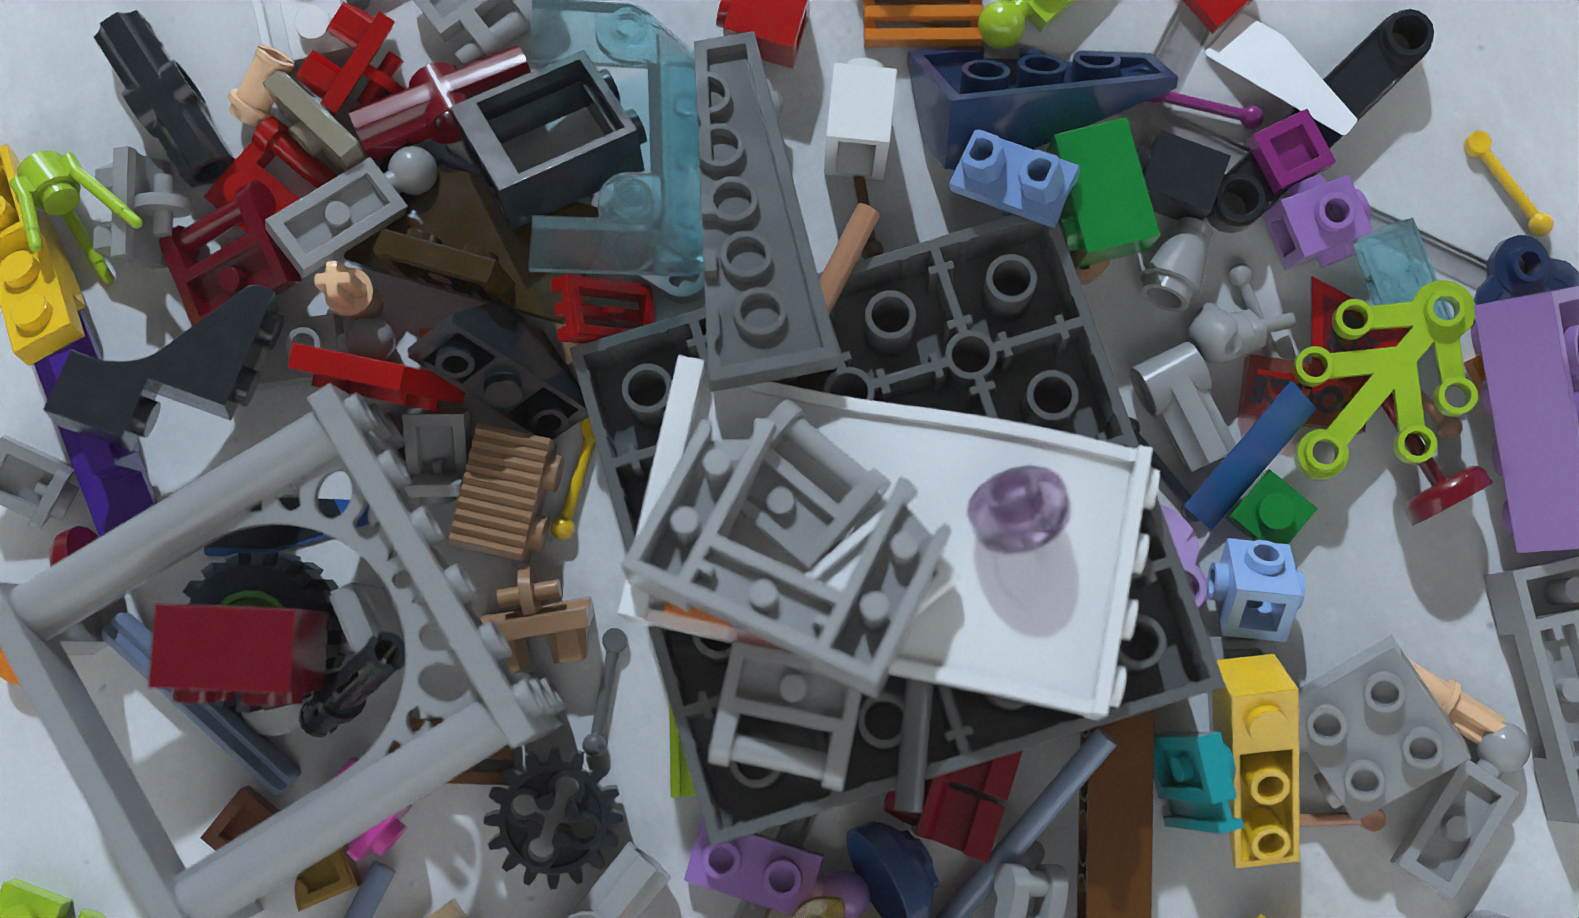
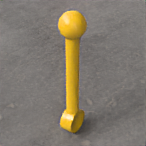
[1463,131,1554,236]
[551,417,596,540]

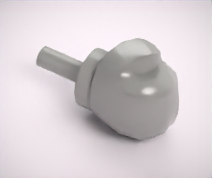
[1188,302,1296,364]

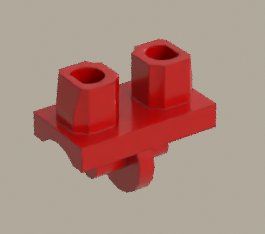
[296,2,404,117]

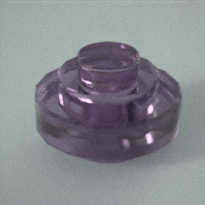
[967,465,1072,554]

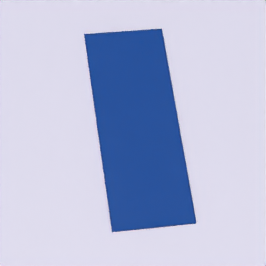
[1184,380,1317,531]

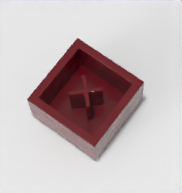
[148,603,329,706]

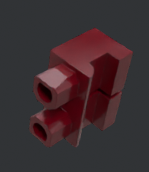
[882,750,1023,863]

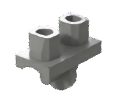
[93,146,192,269]

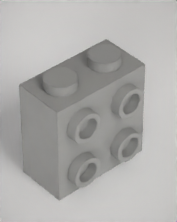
[1299,635,1471,822]

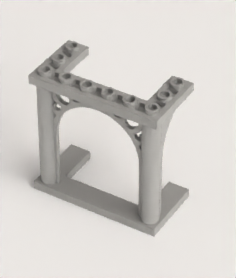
[0,383,565,918]

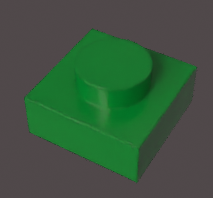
[1224,469,1318,544]

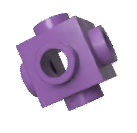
[1262,174,1373,271]

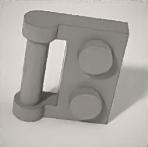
[739,399,891,571]
[708,641,862,791]

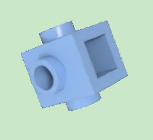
[1207,538,1305,642]

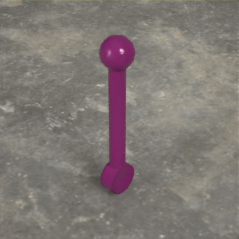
[1146,91,1264,129]

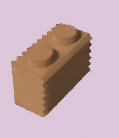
[448,423,564,564]

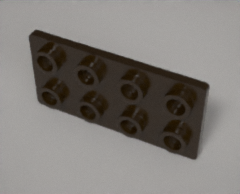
[344,153,607,324]

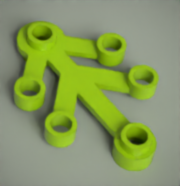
[1292,280,1478,481]

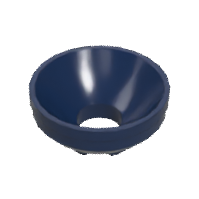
[846,821,939,918]

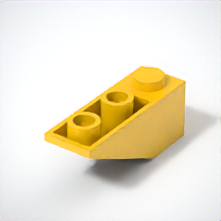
[1211,654,1300,868]

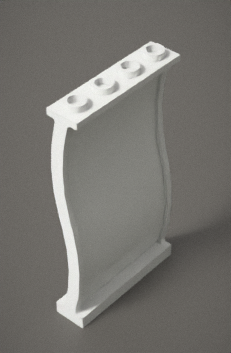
[618,355,1160,720]

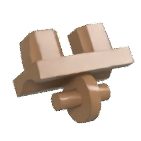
[480,566,594,672]

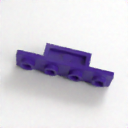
[34,310,158,537]

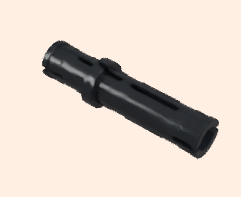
[299,631,406,738]

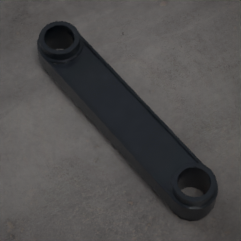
[1206,9,1435,233]

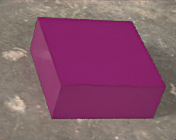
[1246,108,1336,195]

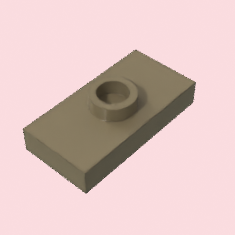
[262,69,368,173]

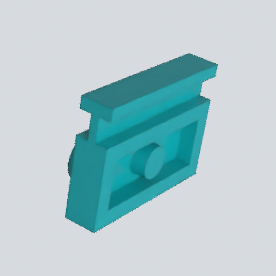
[1154,731,1244,834]

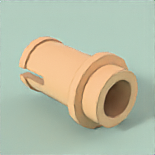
[228,45,294,127]

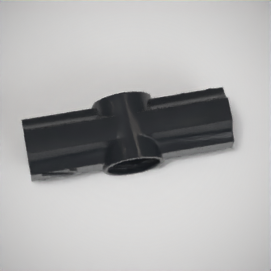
[93,10,236,188]

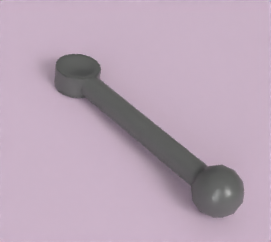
[582,628,628,758]

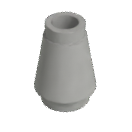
[1141,217,1213,312]

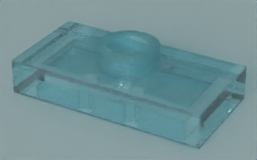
[1353,217,1453,320]

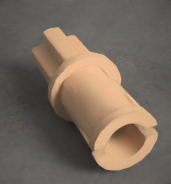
[314,260,384,321]
[1407,656,1507,744]

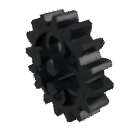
[484,746,623,890]

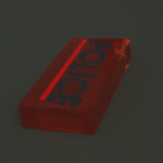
[1237,354,1367,435]

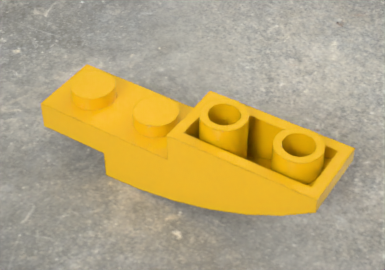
[0,144,86,366]

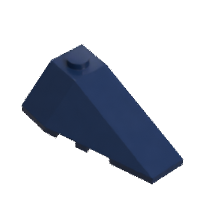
[907,46,1178,171]

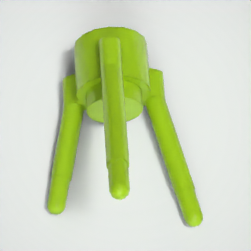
[9,150,143,285]

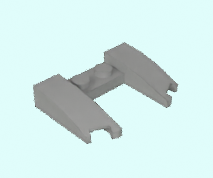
[621,419,952,699]
[1484,555,1579,824]

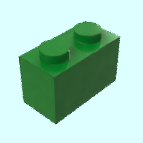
[1046,117,1160,268]

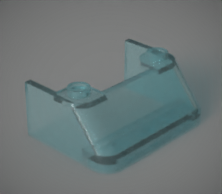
[528,0,704,277]

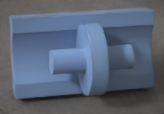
[949,129,1080,228]

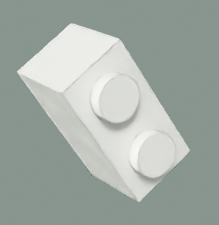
[824,58,897,180]

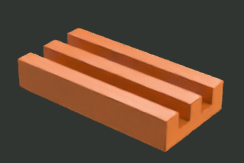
[863,0,984,47]

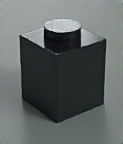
[1137,130,1231,221]

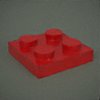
[287,343,465,412]

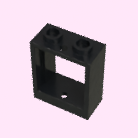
[450,50,647,230]

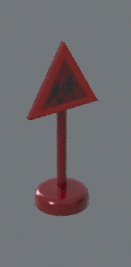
[1310,276,1493,526]

